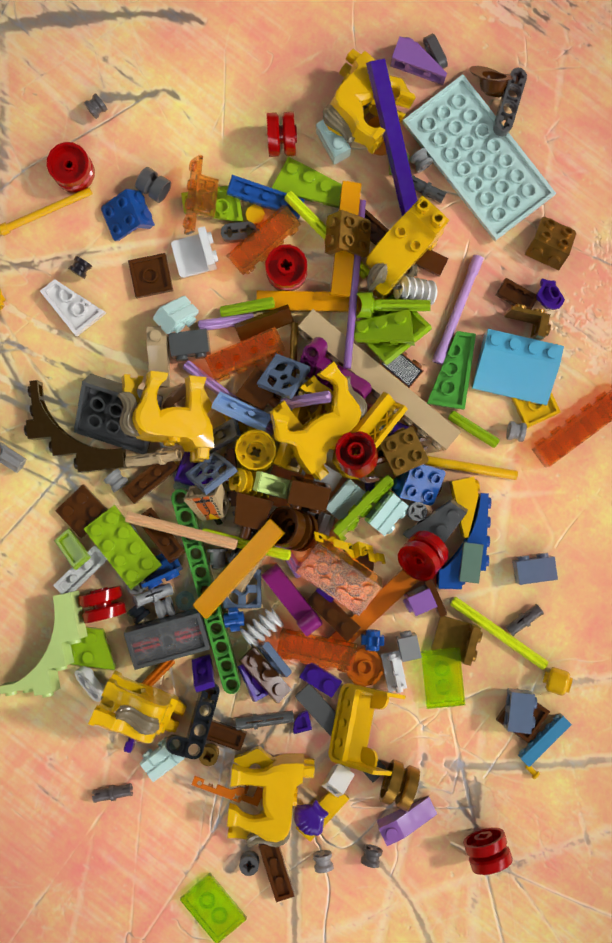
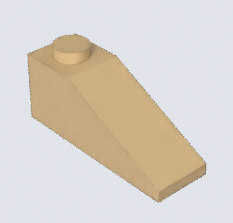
[146,326,170,387]

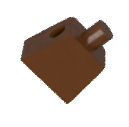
[235,366,281,411]
[234,492,274,540]

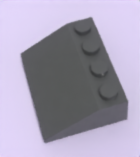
[74,374,163,454]

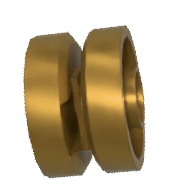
[379,759,420,811]

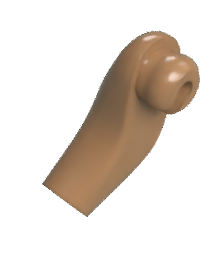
[163,383,186,409]

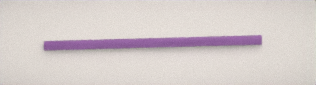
[343,200,366,369]

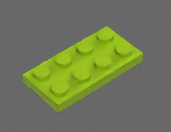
[84,505,163,590]

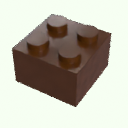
[286,475,332,514]

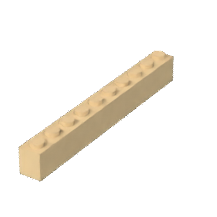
[298,309,461,451]

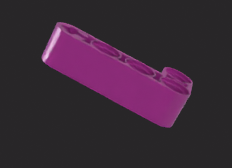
[300,337,372,399]
[261,563,323,637]

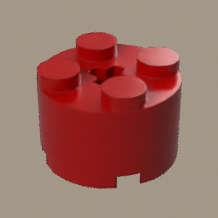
[336,431,378,478]

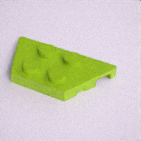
[42,626,116,670]

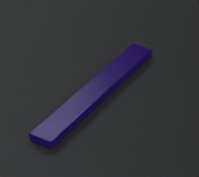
[366,58,417,216]

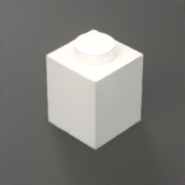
[321,764,355,797]

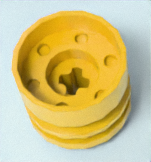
[235,429,276,472]

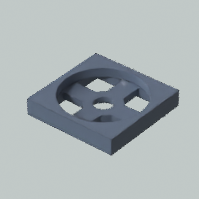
[257,353,310,400]
[185,451,238,495]
[223,569,262,608]
[256,642,292,677]

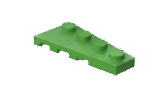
[427,331,476,410]

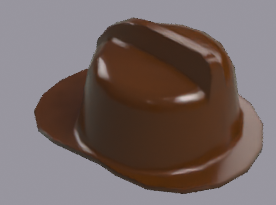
[469,66,513,98]

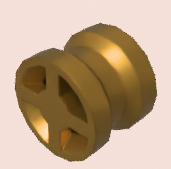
[199,743,219,766]

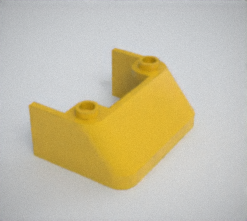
[328,683,406,776]

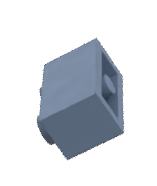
[512,553,558,585]
[503,688,537,734]

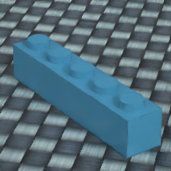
[518,713,572,767]

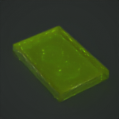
[421,647,465,709]
[180,873,247,943]

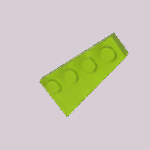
[272,156,342,208]

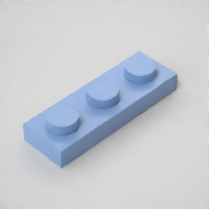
[211,391,271,431]

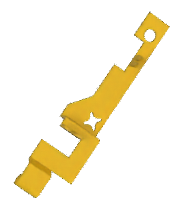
[314,531,386,564]

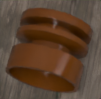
[267,506,318,552]

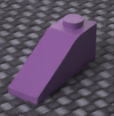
[390,36,447,85]
[377,796,437,846]

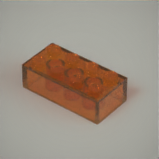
[296,535,382,616]

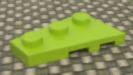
[354,309,415,346]

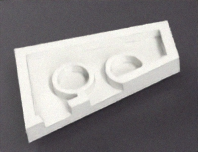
[40,279,106,337]

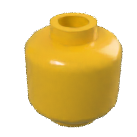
[543,667,573,696]

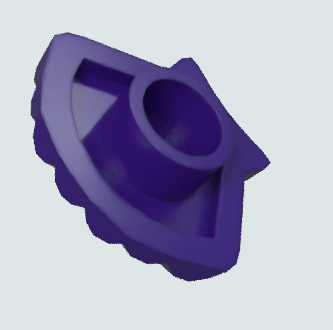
[536,278,565,310]
[294,800,329,836]

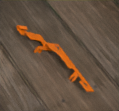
[191,776,263,807]

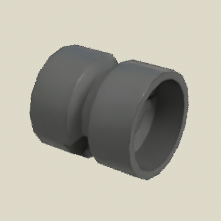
[135,167,171,203]

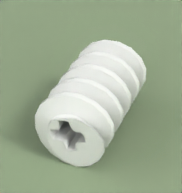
[393,275,437,305]
[240,609,284,647]

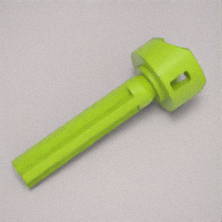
[357,292,431,318]

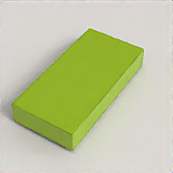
[54,528,91,570]

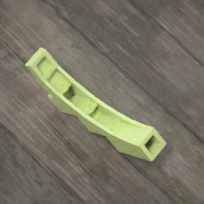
[0,590,88,698]

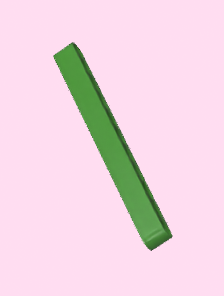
[171,489,241,694]

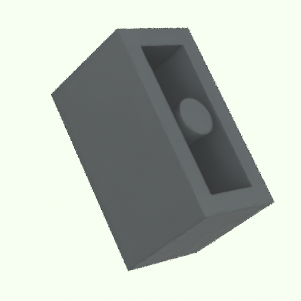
[168,329,211,361]

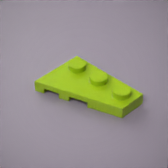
[181,185,243,222]

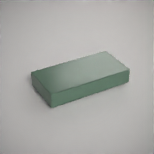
[458,542,484,584]

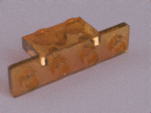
[183,155,219,235]

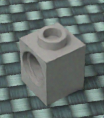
[396,630,422,662]

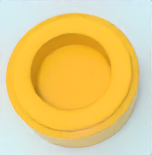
[246,205,265,226]

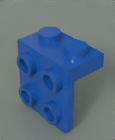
[101,189,155,241]
[391,464,446,506]
[141,554,183,589]

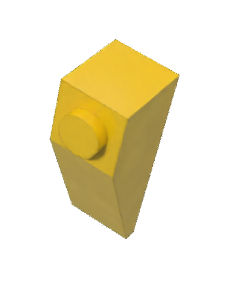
[449,476,480,538]

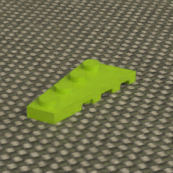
[333,474,394,541]

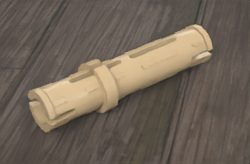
[125,448,182,468]

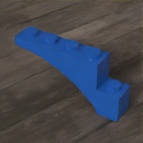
[436,493,492,589]

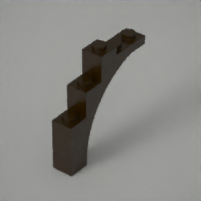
[24,380,128,473]

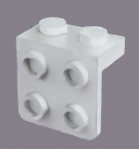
[171,226,219,278]

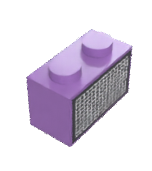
[403,585,437,616]

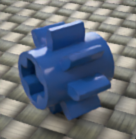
[224,607,245,632]
[361,629,385,651]

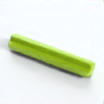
[220,297,275,317]
[448,411,500,448]

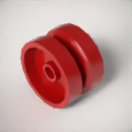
[267,112,297,157]
[47,142,95,193]
[265,244,307,291]
[398,531,448,581]
[78,586,127,624]
[463,827,513,875]

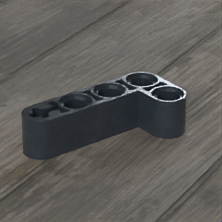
[165,683,220,759]

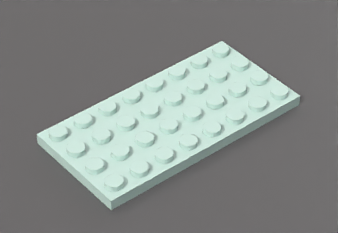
[402,74,556,241]

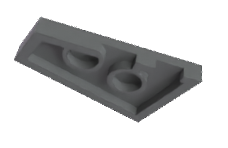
[403,499,468,543]

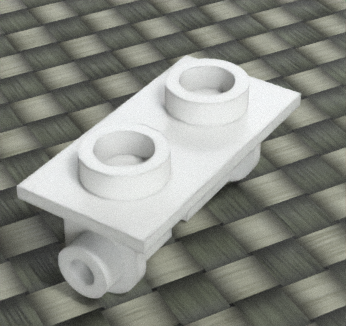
[381,650,407,693]

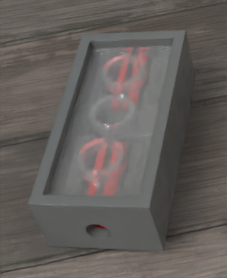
[124,608,211,670]

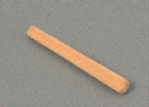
[125,512,238,550]

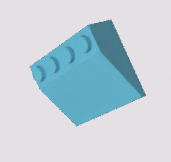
[472,329,564,406]

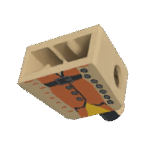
[183,484,230,525]

